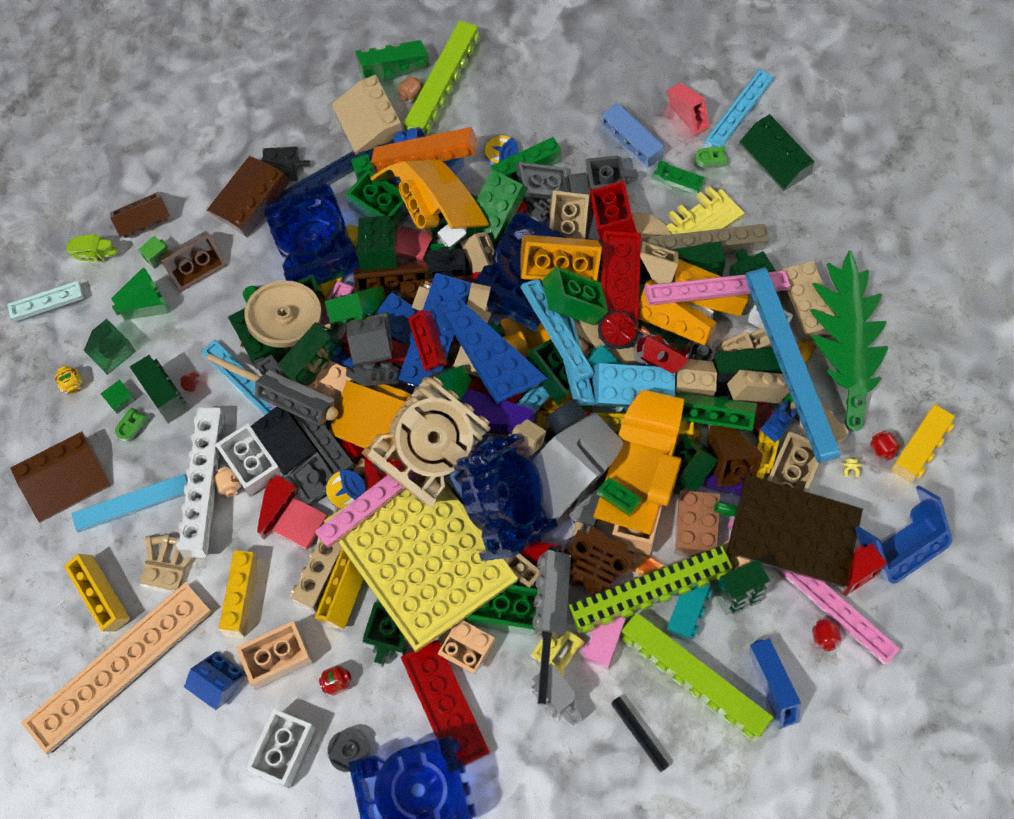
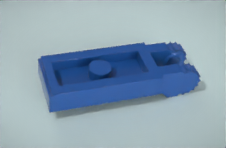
[760,400,797,442]

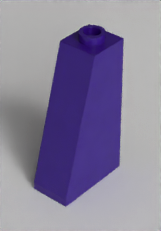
[452,388,536,435]

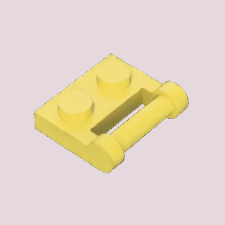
[531,629,585,676]

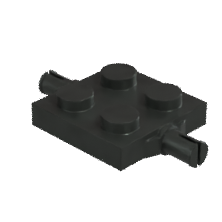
[261,146,311,181]

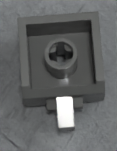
[586,155,638,190]

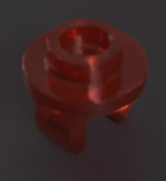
[180,371,200,392]

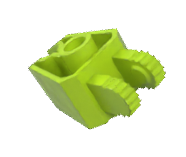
[66,234,118,263]

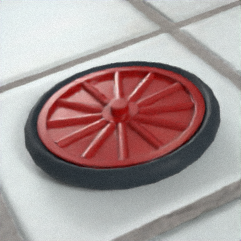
[598,311,639,349]

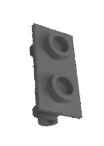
[523,196,550,224]

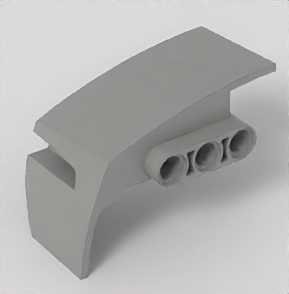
[497,412,624,542]

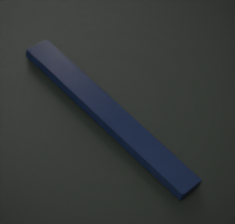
[272,139,395,215]

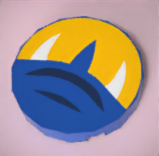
[484,135,519,165]
[326,470,365,509]

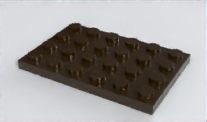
[726,475,863,588]

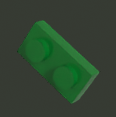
[596,477,642,517]

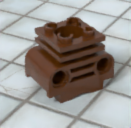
[563,527,634,595]

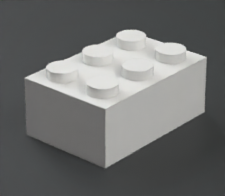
[215,423,283,496]
[245,709,316,789]

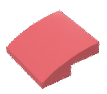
[397,226,435,261]
[272,498,328,550]

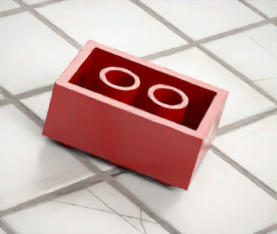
[589,180,637,242]

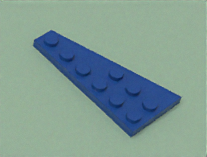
[438,295,547,405]

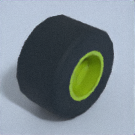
[546,399,586,434]

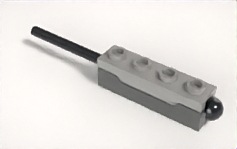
[533,545,571,706]

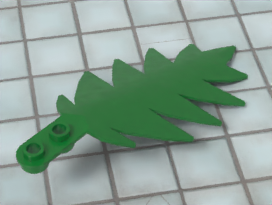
[810,251,888,431]

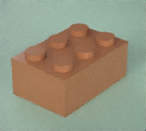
[674,490,720,557]

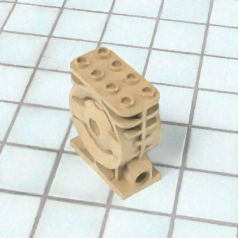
[362,377,491,507]

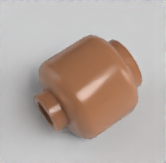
[398,76,423,102]

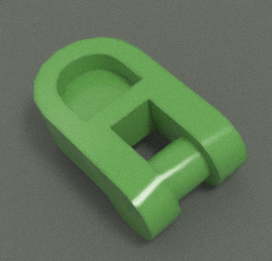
[695,146,728,167]
[115,407,149,441]

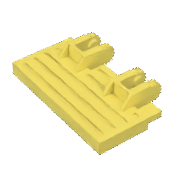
[667,186,745,234]

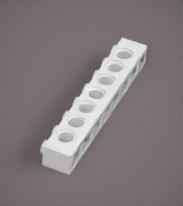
[176,408,225,558]

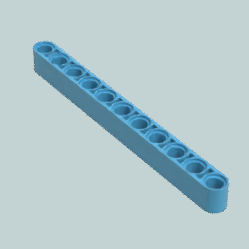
[745,267,840,464]

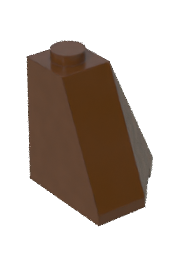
[707,425,763,487]

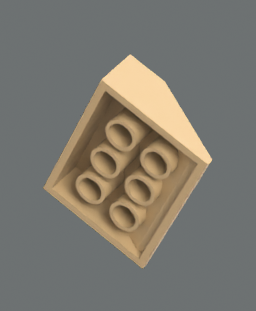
[331,75,402,155]

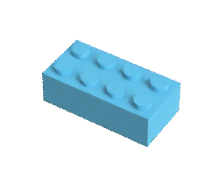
[592,363,675,408]

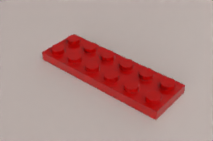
[598,231,641,341]
[400,639,491,773]

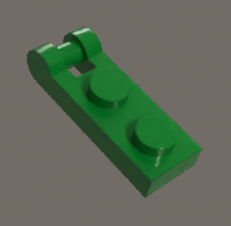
[652,161,705,195]

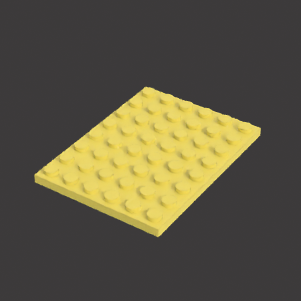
[324,475,518,652]

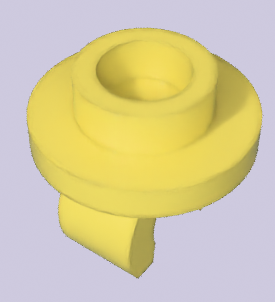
[841,458,862,477]

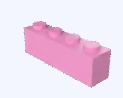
[582,581,627,670]

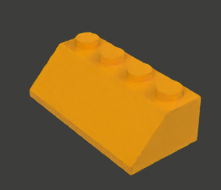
[520,235,602,281]

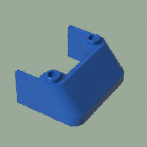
[855,485,952,584]

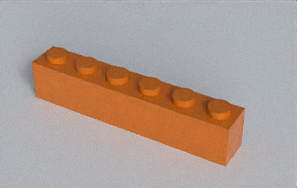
[371,127,478,173]

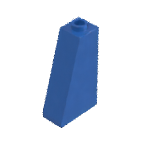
[750,638,801,729]

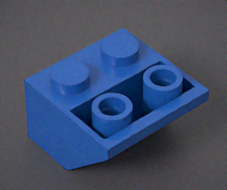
[184,651,247,710]

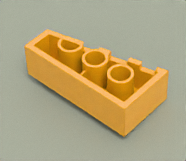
[671,259,748,316]
[638,279,717,345]

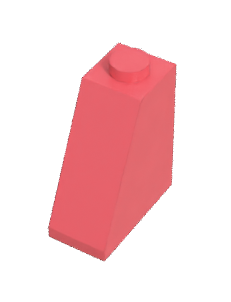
[667,83,710,135]

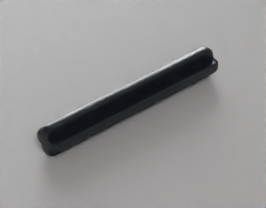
[611,697,669,772]

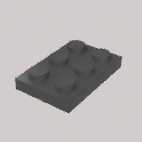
[516,162,571,199]

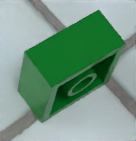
[100,379,136,414]

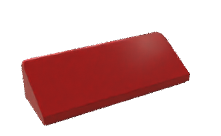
[408,310,447,371]

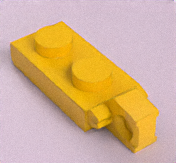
[753,430,780,479]

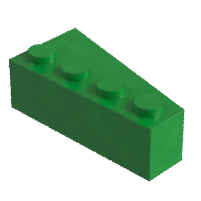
[355,40,430,83]

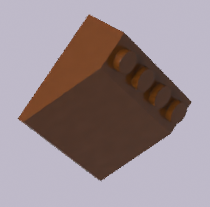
[207,156,290,237]
[10,431,111,523]

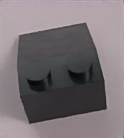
[250,406,317,475]

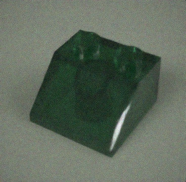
[84,319,136,375]

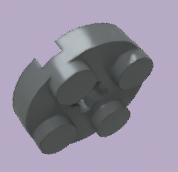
[327,729,371,773]

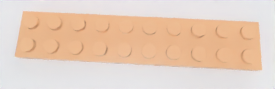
[21,582,212,755]

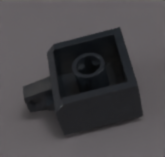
[427,246,467,279]

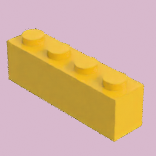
[891,404,955,483]
[314,549,363,629]
[219,550,258,637]
[64,554,130,631]

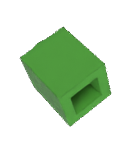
[138,236,169,269]

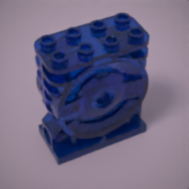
[264,184,360,285]
[474,212,567,332]
[453,433,558,561]
[348,735,477,819]

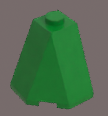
[111,267,171,320]
[420,365,472,413]

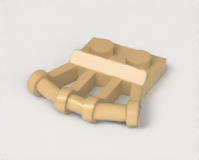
[139,533,195,592]

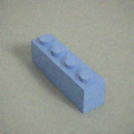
[601,103,664,168]

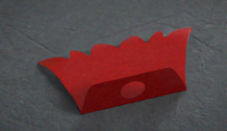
[616,306,691,374]

